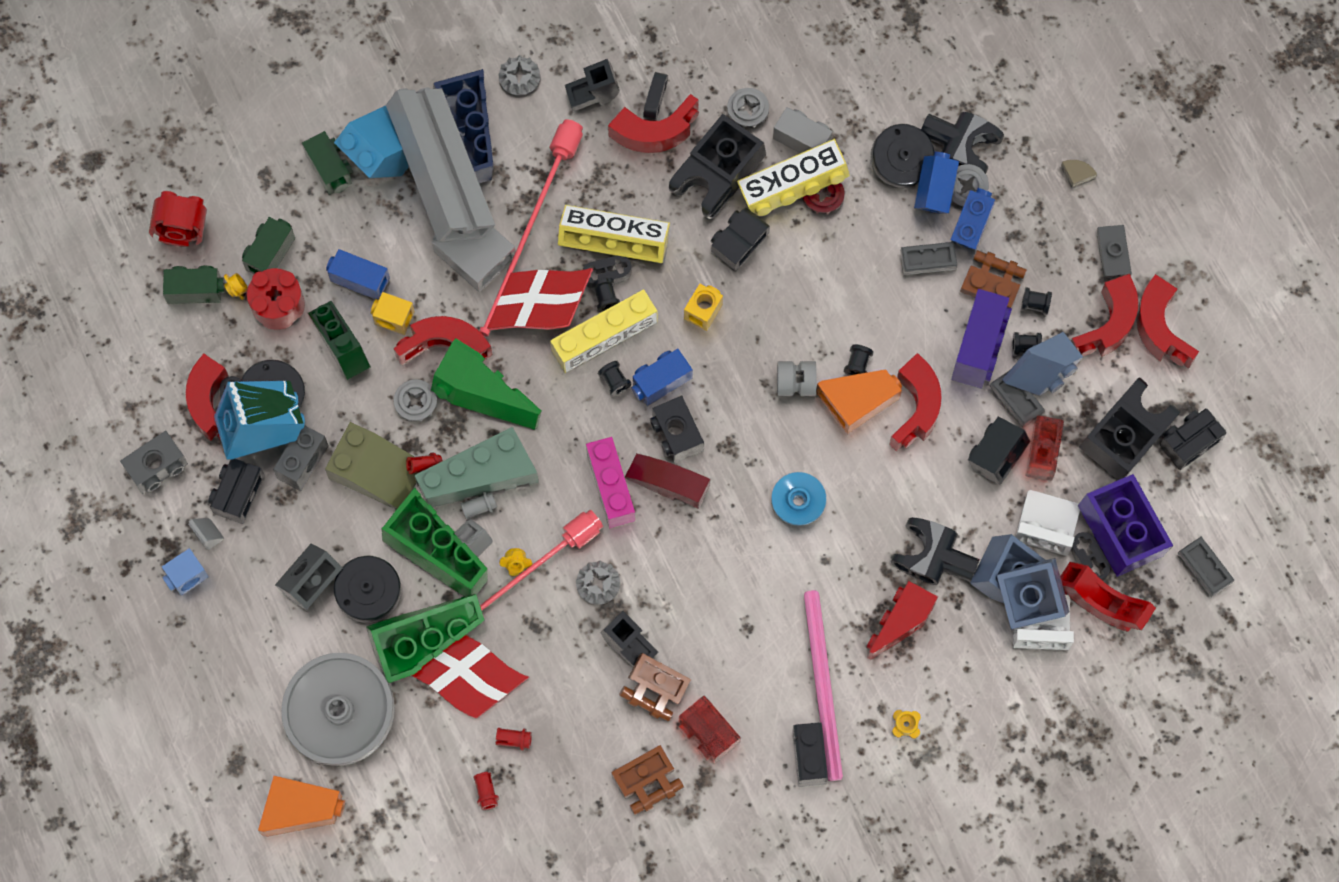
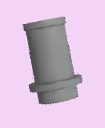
[461,491,497,520]

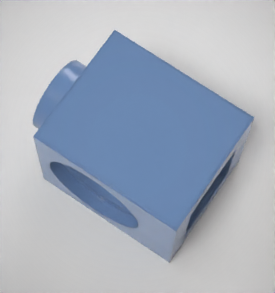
[162,548,209,595]

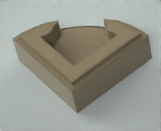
[1061,160,1097,188]

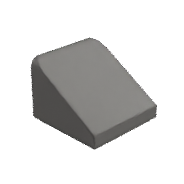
[189,518,224,550]
[455,518,493,557]

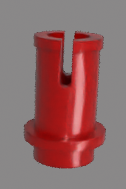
[406,452,443,474]
[496,728,532,751]
[473,772,499,810]

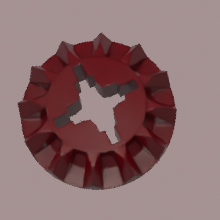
[803,183,845,214]

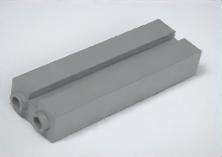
[386,87,495,242]

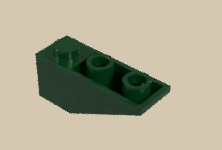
[308,301,371,380]

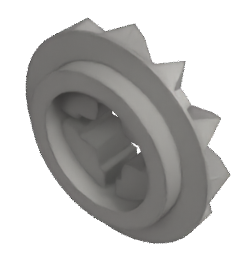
[498,55,540,95]
[727,88,769,128]
[952,164,989,206]
[394,379,437,422]
[576,560,620,604]

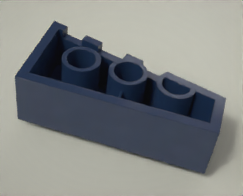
[433,69,493,184]

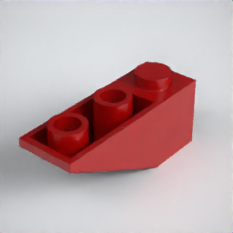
[866,581,938,660]

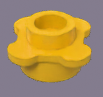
[224,273,248,300]
[499,548,532,576]
[892,710,921,739]

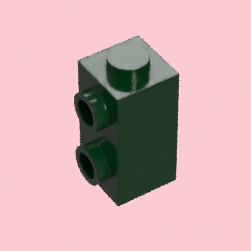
[302,131,353,195]
[242,217,295,274]
[163,265,226,304]

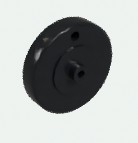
[871,124,934,188]
[241,360,305,410]
[334,556,401,623]

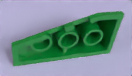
[431,338,542,430]
[366,594,485,683]

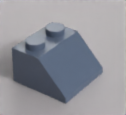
[1002,332,1083,396]
[970,534,1045,603]
[997,558,1070,629]

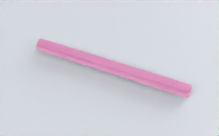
[804,590,843,781]

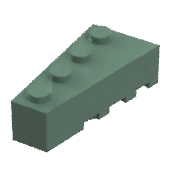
[414,427,539,507]

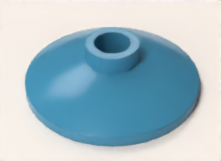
[771,472,826,526]

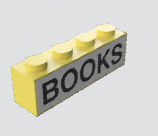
[737,139,850,216]
[558,205,670,263]
[550,289,658,373]

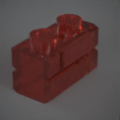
[1025,416,1064,481]
[678,695,741,763]

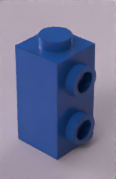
[914,152,959,214]
[950,188,996,251]
[326,249,390,300]
[631,349,693,406]

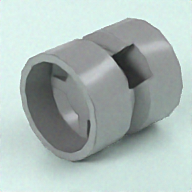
[777,361,816,396]

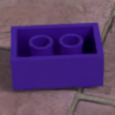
[951,289,1012,389]
[1078,474,1173,577]

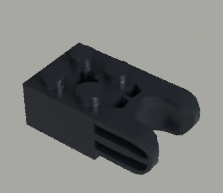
[669,114,766,219]
[1079,377,1180,480]

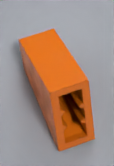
[816,369,902,434]
[258,776,345,837]

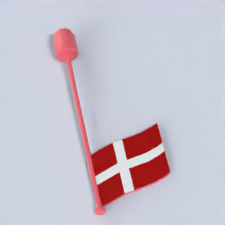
[479,119,593,337]
[411,510,604,719]

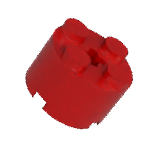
[149,191,207,247]
[247,268,305,330]

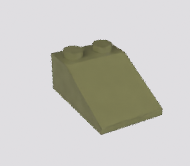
[325,422,418,510]

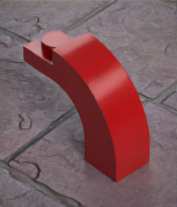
[608,94,699,153]
[1071,274,1138,357]
[1136,274,1199,369]
[393,316,493,365]
[186,353,229,441]
[889,353,942,451]
[1060,562,1156,632]

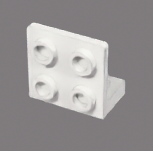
[1015,490,1080,556]
[1013,595,1074,650]

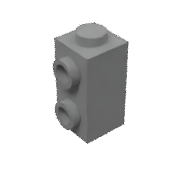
[773,107,833,153]

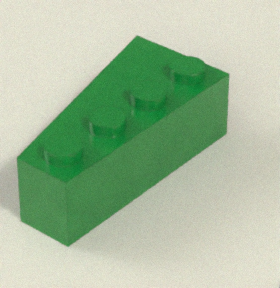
[381,488,488,597]

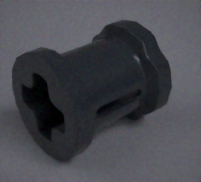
[591,278,620,312]
[1021,287,1052,315]
[1012,332,1042,356]
[843,344,874,376]
[597,361,632,397]

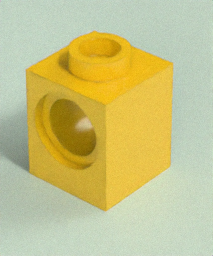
[684,284,723,331]
[371,292,415,335]

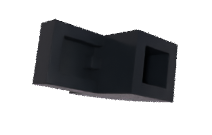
[565,59,620,111]
[600,611,658,667]

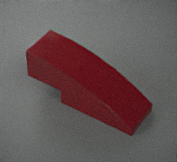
[625,453,711,509]

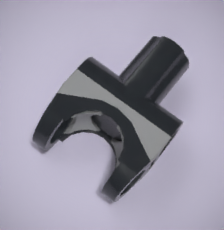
[921,112,1004,174]
[891,517,980,585]

